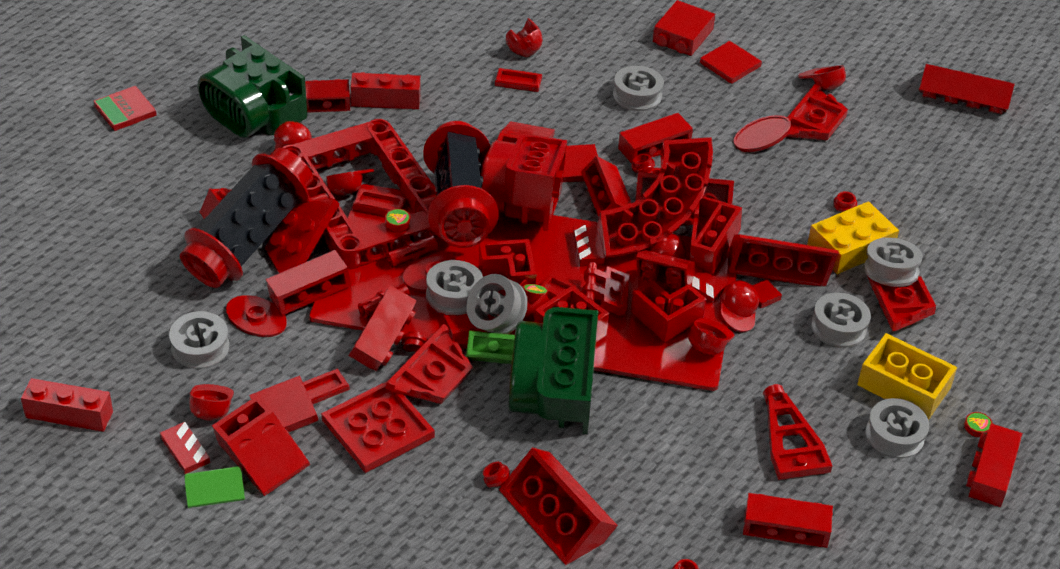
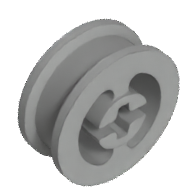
[613,66,664,111]
[864,238,923,287]
[426,260,483,315]
[467,274,527,334]
[811,293,871,348]
[169,311,229,368]
[865,398,929,458]

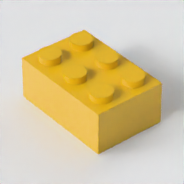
[807,201,899,274]
[857,333,957,420]

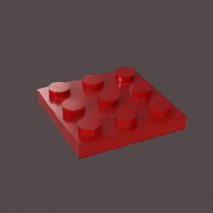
[321,381,435,473]

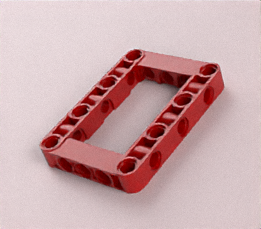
[282,119,442,269]

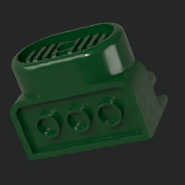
[197,35,307,138]
[508,307,598,434]

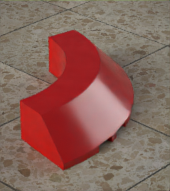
[598,137,713,258]

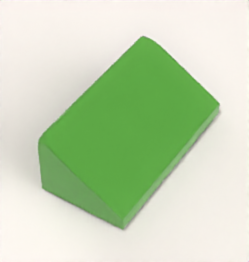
[466,331,515,364]
[184,467,245,508]

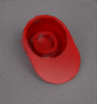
[798,65,846,90]
[326,169,374,196]
[649,233,692,261]
[720,280,760,332]
[689,318,734,355]
[189,384,234,421]

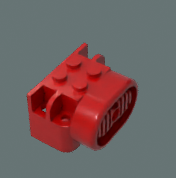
[481,134,567,231]

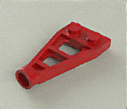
[763,384,833,480]

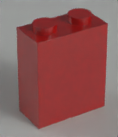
[653,0,716,56]

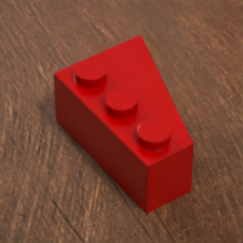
[690,196,742,274]

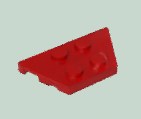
[786,82,848,140]
[265,198,340,273]
[867,276,936,331]
[385,324,473,404]

